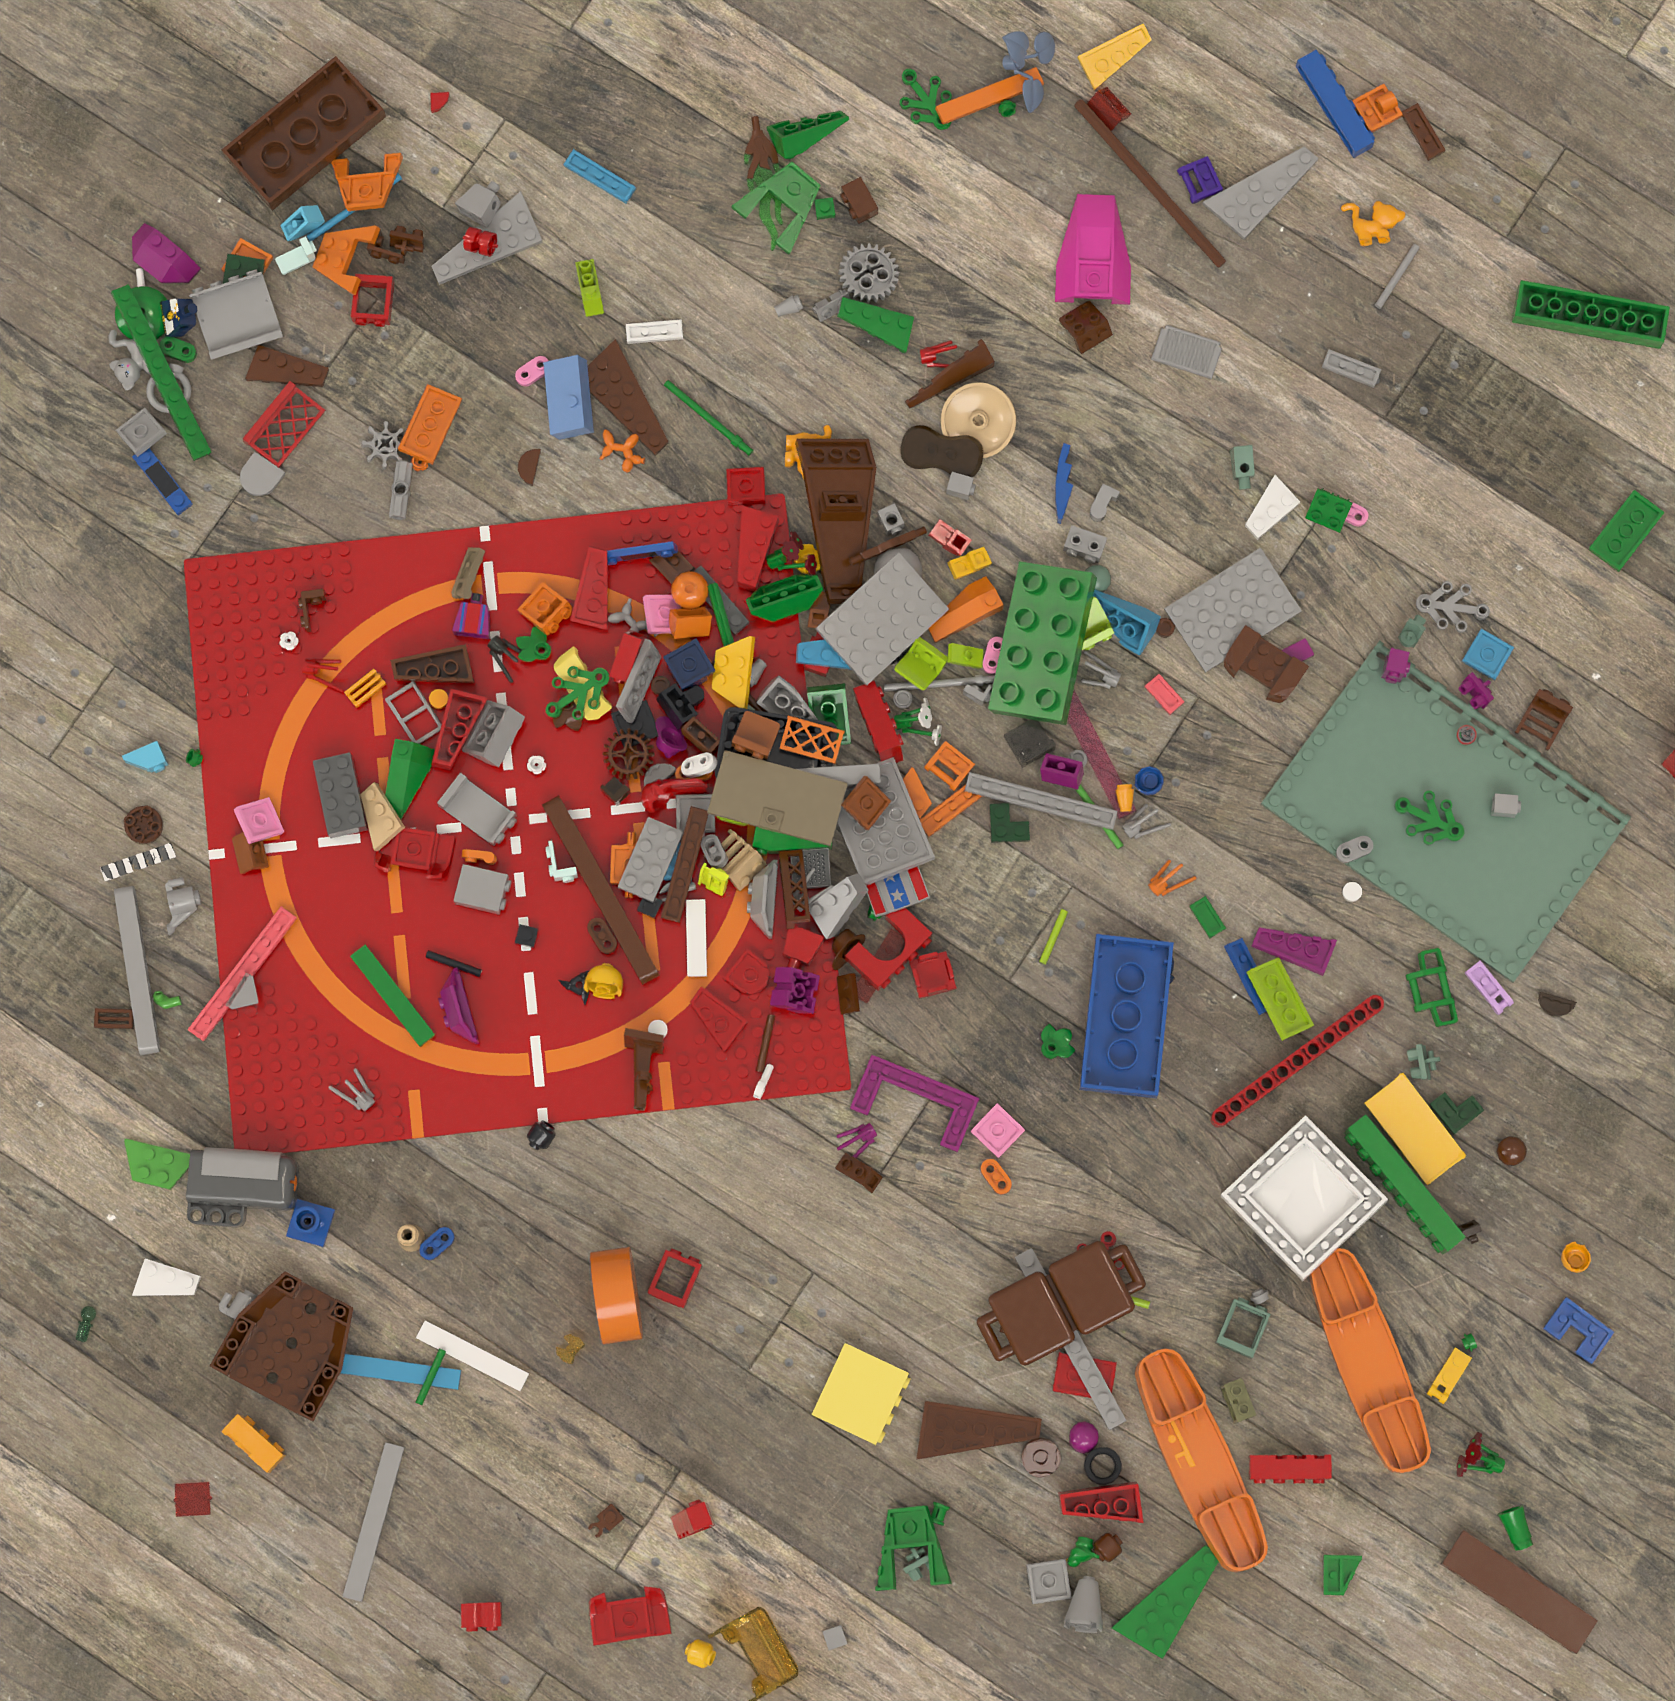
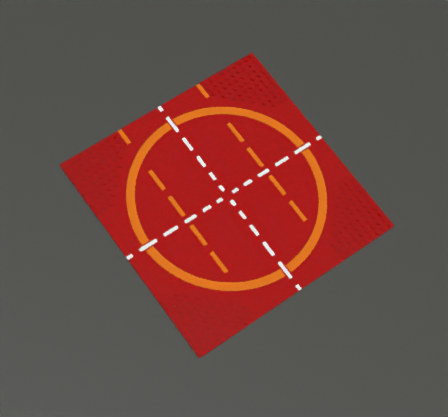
[184,494,851,1153]

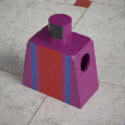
[452,593,490,639]

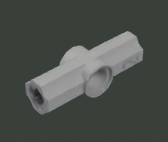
[389,461,413,520]

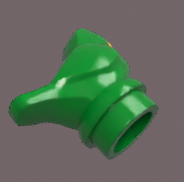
[1066,1537,1099,1567]

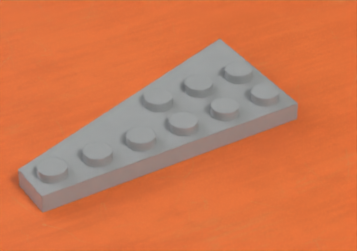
[432,191,543,285]

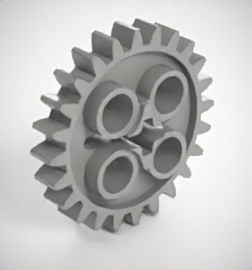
[838,243,899,303]

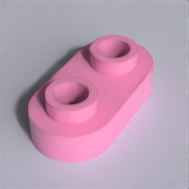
[515,356,549,386]
[1345,501,1368,527]
[983,637,1003,675]

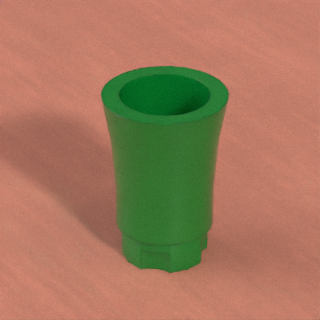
[1497,1505,1533,1551]

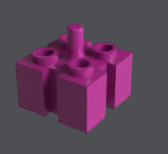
[770,967,820,1014]

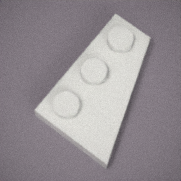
[1245,475,1300,540]
[132,1259,201,1296]

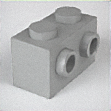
[1063,525,1107,563]

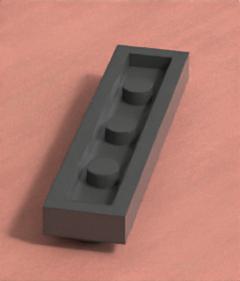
[693,566,749,635]

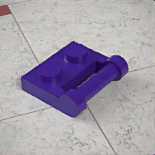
[1177,156,1223,204]

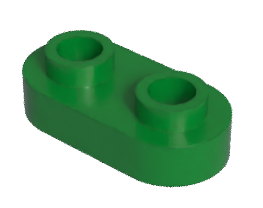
[160,337,197,363]

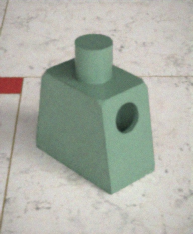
[1230,445,1255,490]

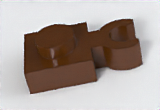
[588,1503,625,1538]

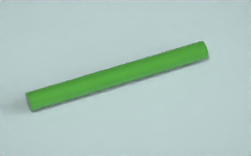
[1075,784,1124,849]

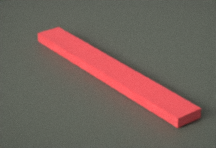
[188,906,297,1042]

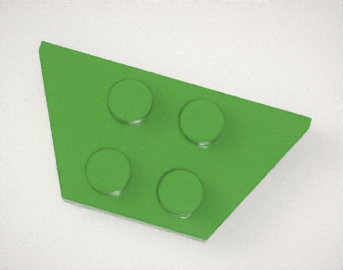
[124,1139,190,1190]

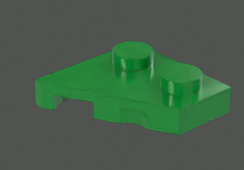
[1323,1555,1362,1595]

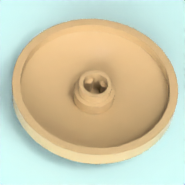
[941,382,1017,458]

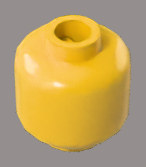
[685,1639,716,1668]

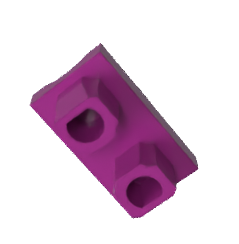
[1458,672,1494,709]

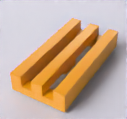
[344,669,386,708]

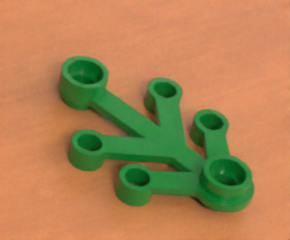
[900,69,952,130]
[545,666,610,720]
[1394,791,1464,845]

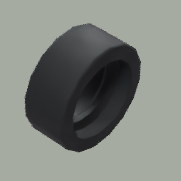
[1084,1447,1122,1485]

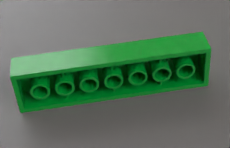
[1512,280,1670,349]
[1344,1114,1466,1255]

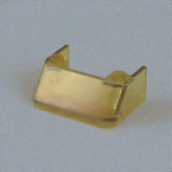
[708,1607,798,1701]

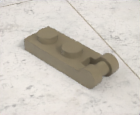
[451,548,485,599]

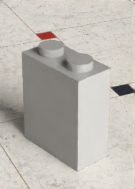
[454,864,511,915]

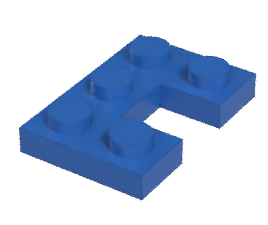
[1543,1297,1614,1364]

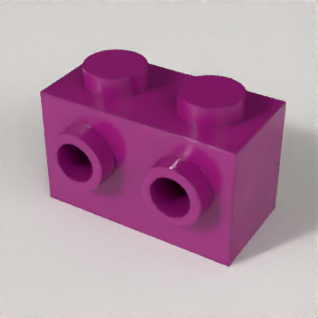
[1381,648,1411,684]
[1040,753,1084,790]

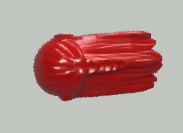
[641,778,708,813]

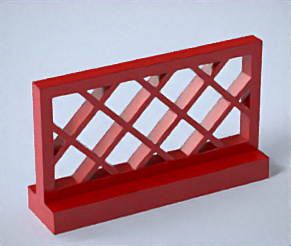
[243,381,326,468]

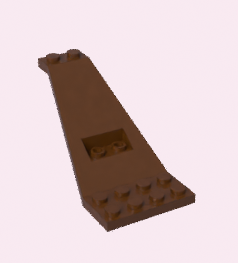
[795,439,877,604]

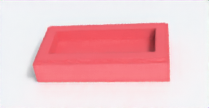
[1145,674,1184,715]

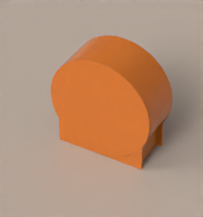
[590,1247,643,1344]

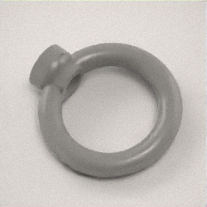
[146,363,191,413]

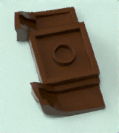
[1224,625,1310,703]

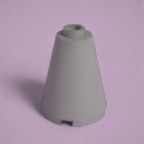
[1063,1576,1103,1633]

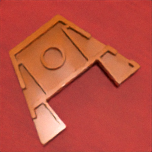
[331,153,403,211]
[312,225,380,295]

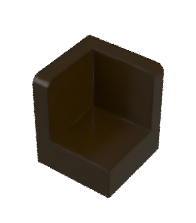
[600,777,631,806]

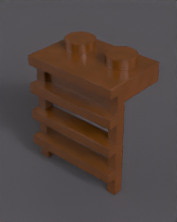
[1514,689,1573,751]

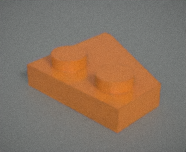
[903,767,932,819]

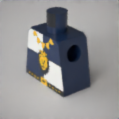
[160,298,197,337]

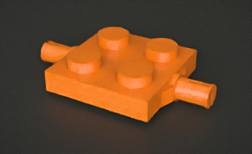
[610,832,636,898]

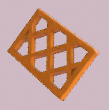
[779,716,845,764]

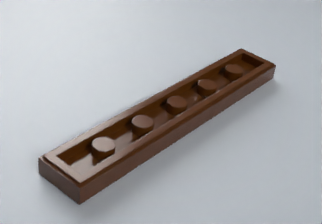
[661,806,709,923]

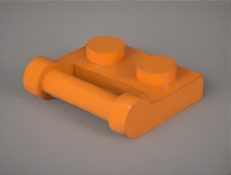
[924,741,975,791]

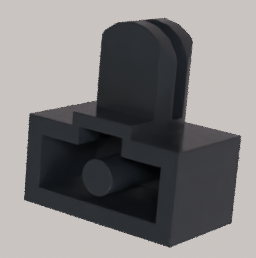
[656,683,704,730]

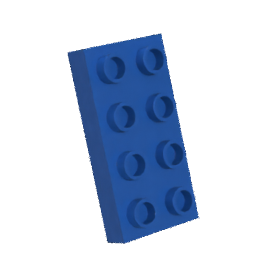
[1079,934,1174,1099]

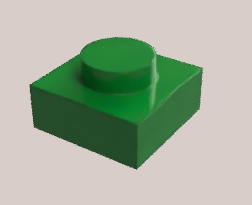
[814,197,835,220]

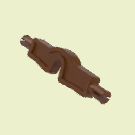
[849,526,927,566]

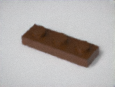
[1402,103,1445,161]

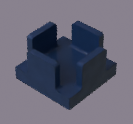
[663,638,715,691]

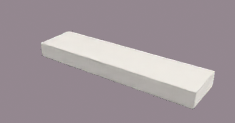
[686,899,707,977]

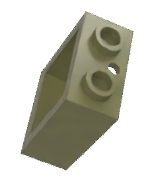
[1220,1378,1256,1424]

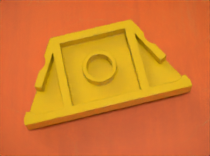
[712,636,755,709]

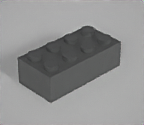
[313,753,368,838]

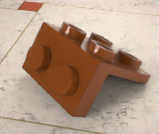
[731,711,780,760]

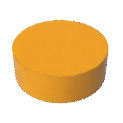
[429,689,448,709]

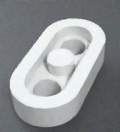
[681,753,717,778]

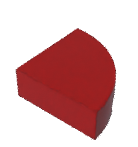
[430,92,450,113]

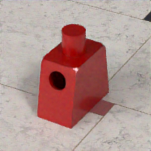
[783,926,824,969]

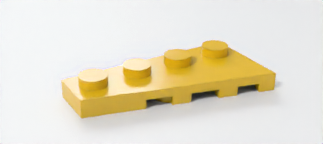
[1077,23,1152,90]

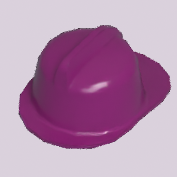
[655,716,687,758]

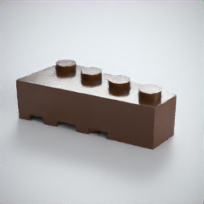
[390,644,475,684]

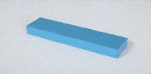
[563,149,636,204]

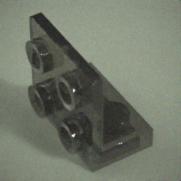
[1004,720,1056,768]

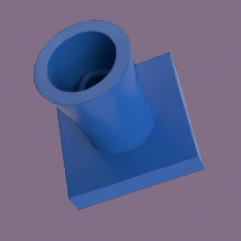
[286,1199,335,1247]

